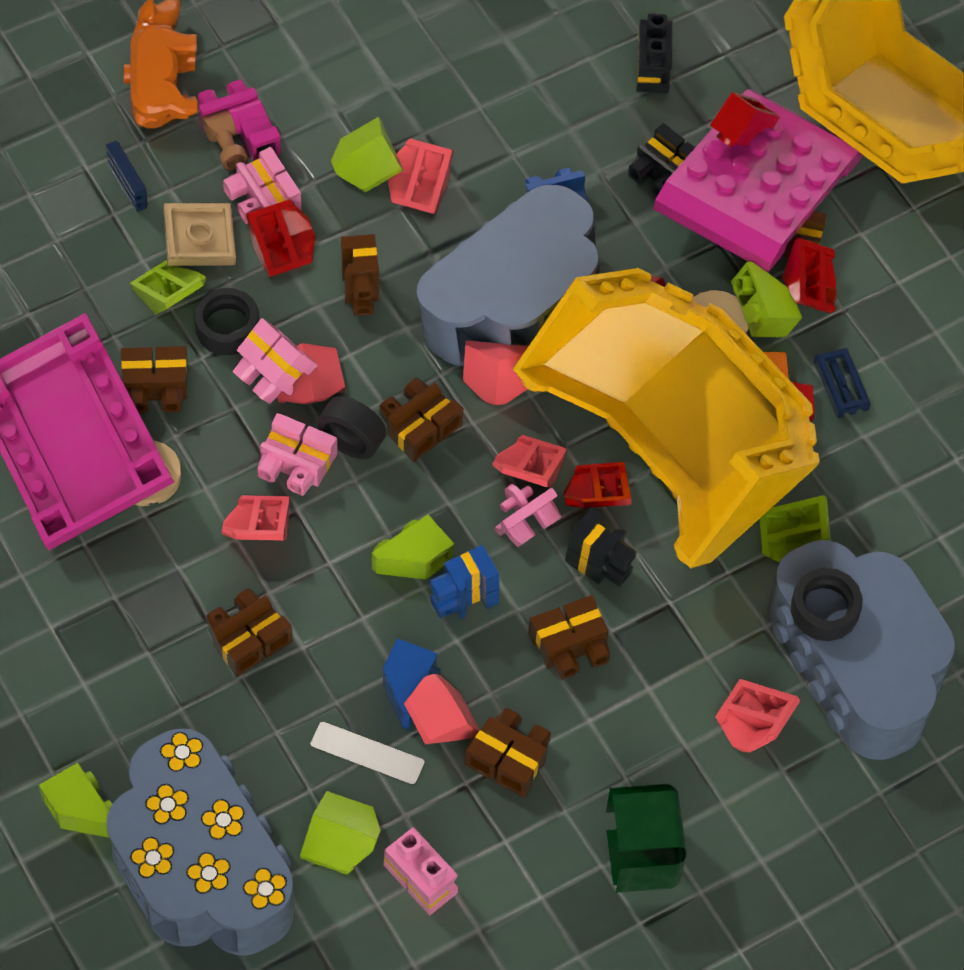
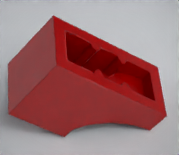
[710,92,780,147]

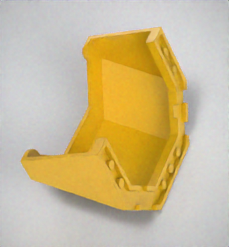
[784,0,964,184]
[513,268,820,569]

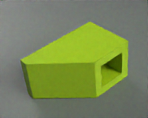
[731,262,802,338]
[372,514,454,580]
[39,762,112,838]

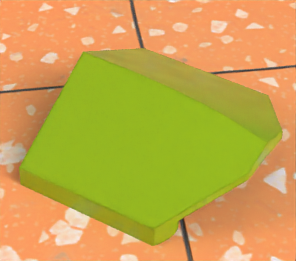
[331,117,404,193]
[129,260,207,315]
[760,495,831,563]
[300,791,381,875]

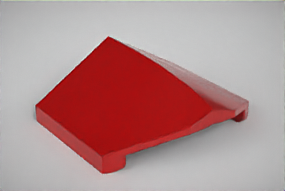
[246,199,316,278]
[782,238,837,314]
[564,462,631,508]

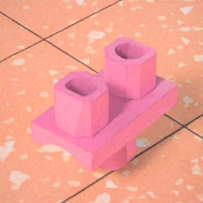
[494,484,561,547]

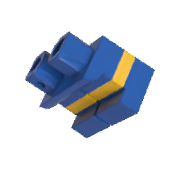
[430,545,499,620]

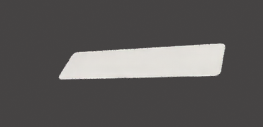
[311,722,424,784]

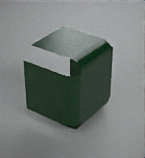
[606,784,687,893]

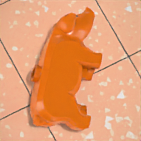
[123,0,198,128]

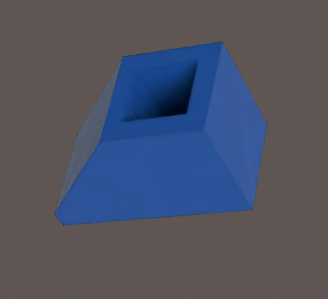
[383,638,441,730]

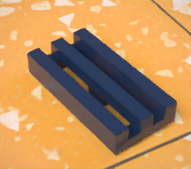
[106,140,148,212]
[814,348,871,418]

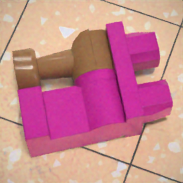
[198,79,281,170]

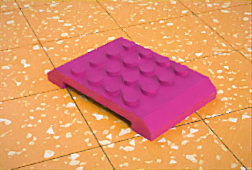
[653,89,863,272]
[0,313,175,551]

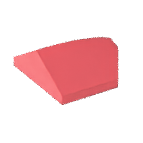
[387,138,454,215]
[463,340,528,405]
[277,343,345,405]
[492,435,567,488]
[221,495,290,541]
[404,674,480,745]
[715,679,800,753]

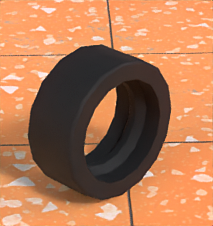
[194,288,259,355]
[317,396,387,459]
[791,567,863,641]

